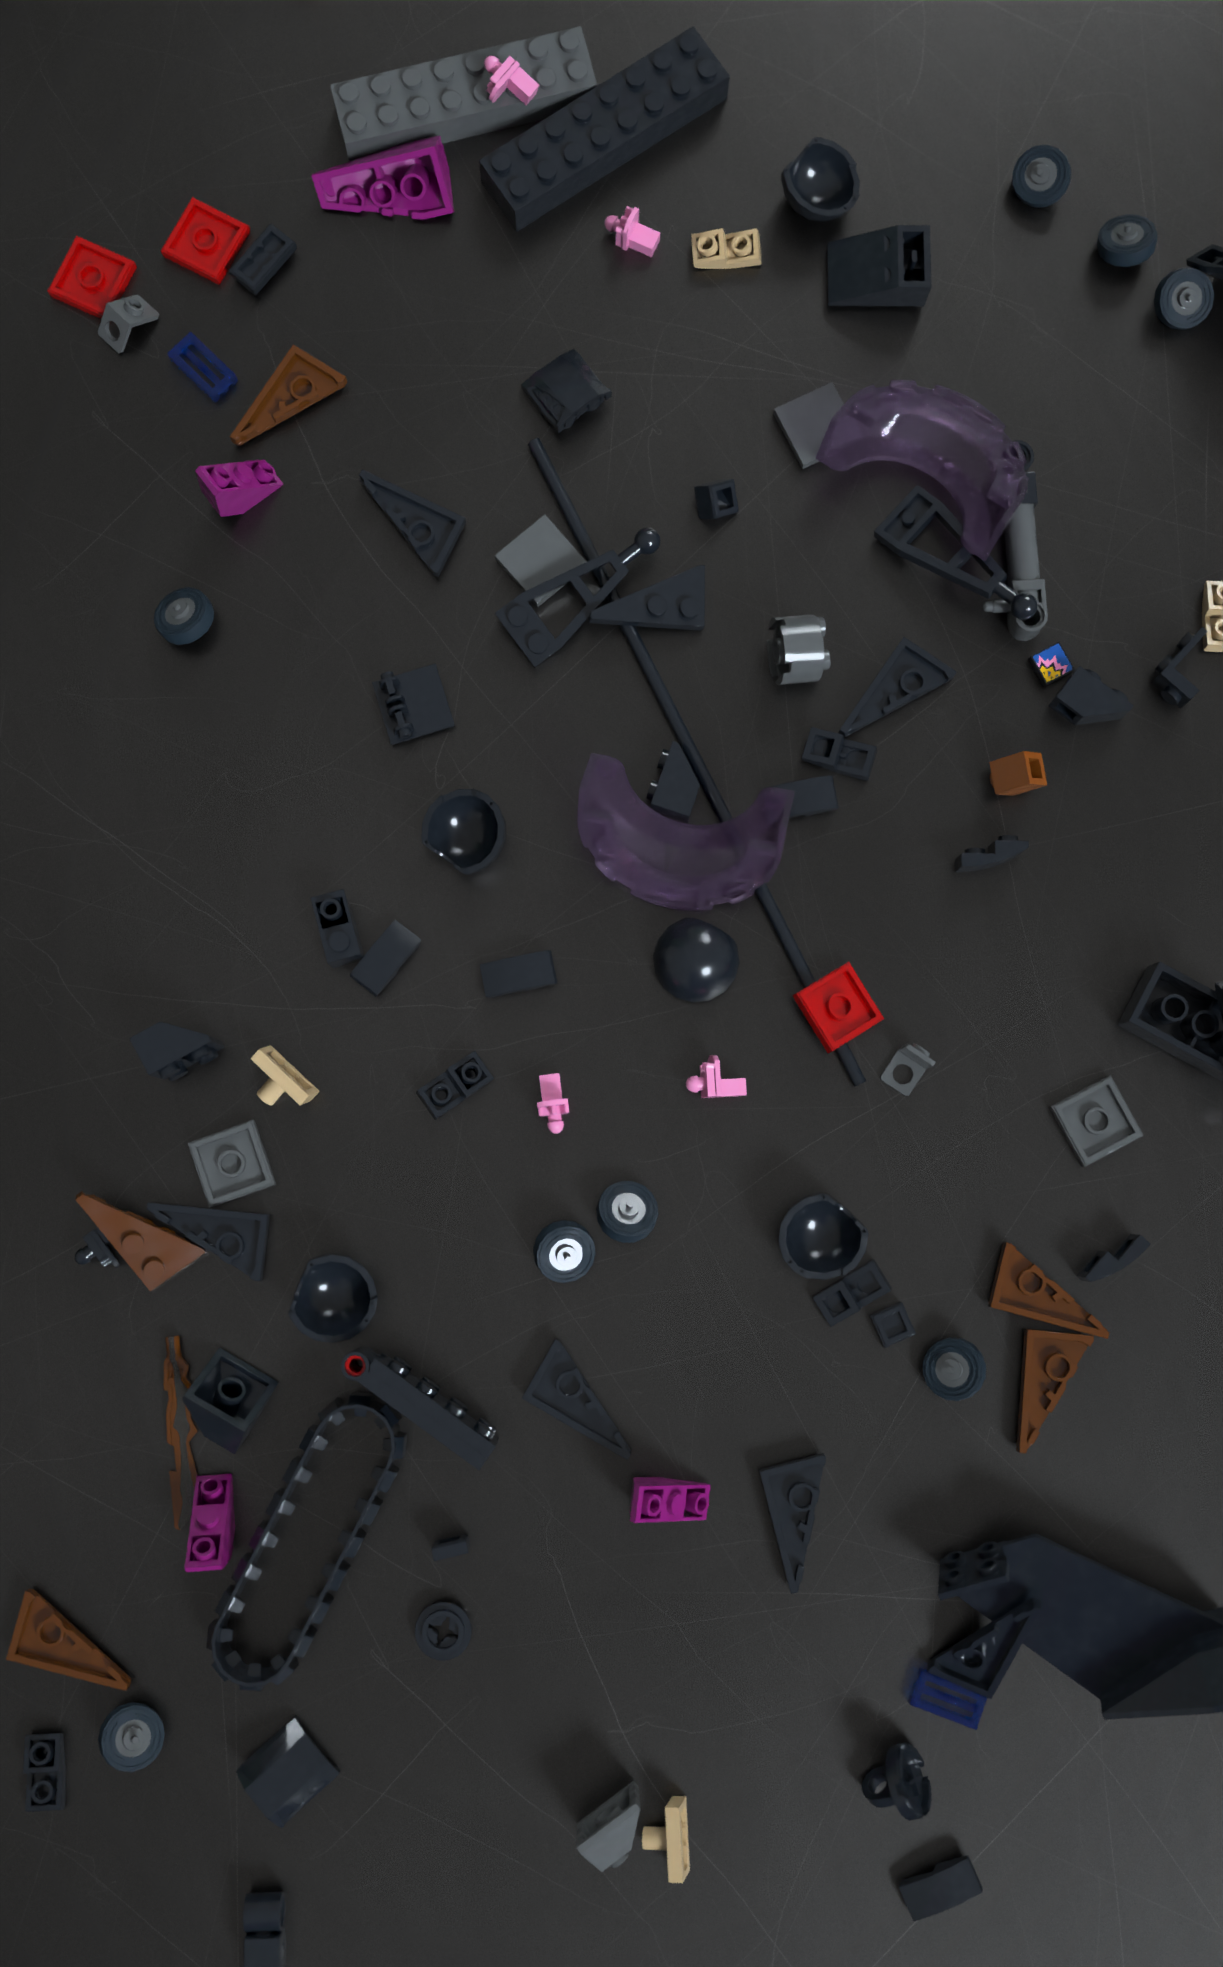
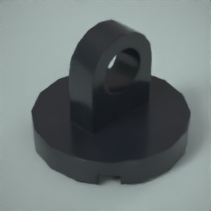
[862,1743,932,1821]

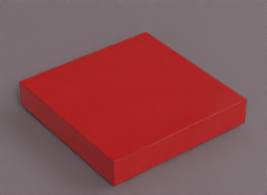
[161,197,251,285]
[47,235,137,319]
[793,962,884,1053]

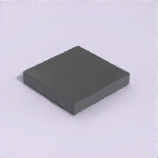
[773,382,861,469]
[495,515,587,607]
[1049,1075,1144,1167]
[188,1120,277,1208]

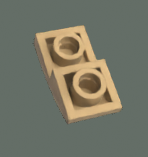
[691,228,762,269]
[1202,581,1223,652]

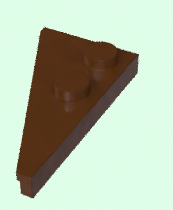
[230,345,347,446]
[75,1191,205,1291]
[988,1242,1110,1339]
[1016,1329,1094,1453]
[6,1588,132,1691]

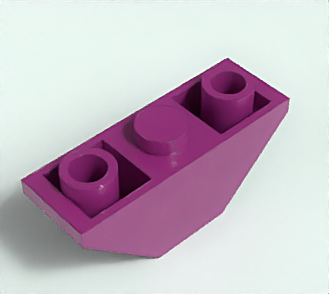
[195,459,284,517]
[185,1474,235,1572]
[629,1477,710,1523]

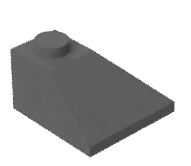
[576,1781,640,1872]

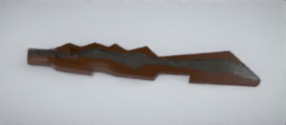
[164,1335,198,1530]

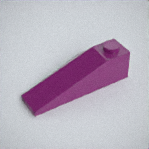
[311,135,454,220]

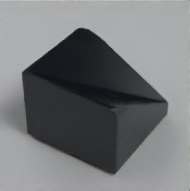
[694,479,739,519]

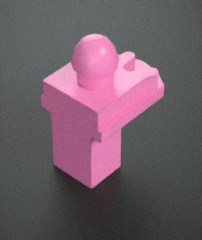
[484,56,539,105]
[604,206,660,257]
[686,1055,747,1098]
[537,1073,569,1134]

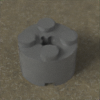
[767,614,830,685]

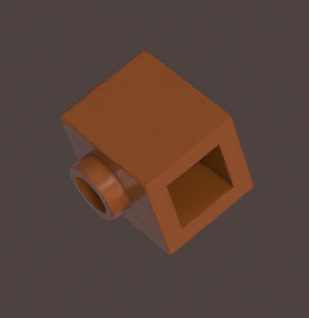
[989,751,1047,796]

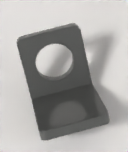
[98,295,159,353]
[880,1043,936,1096]

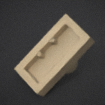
[251,1045,319,1106]
[642,1796,690,1883]

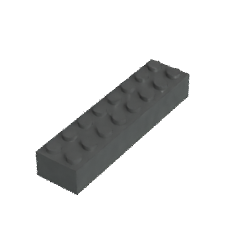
[330,26,597,162]

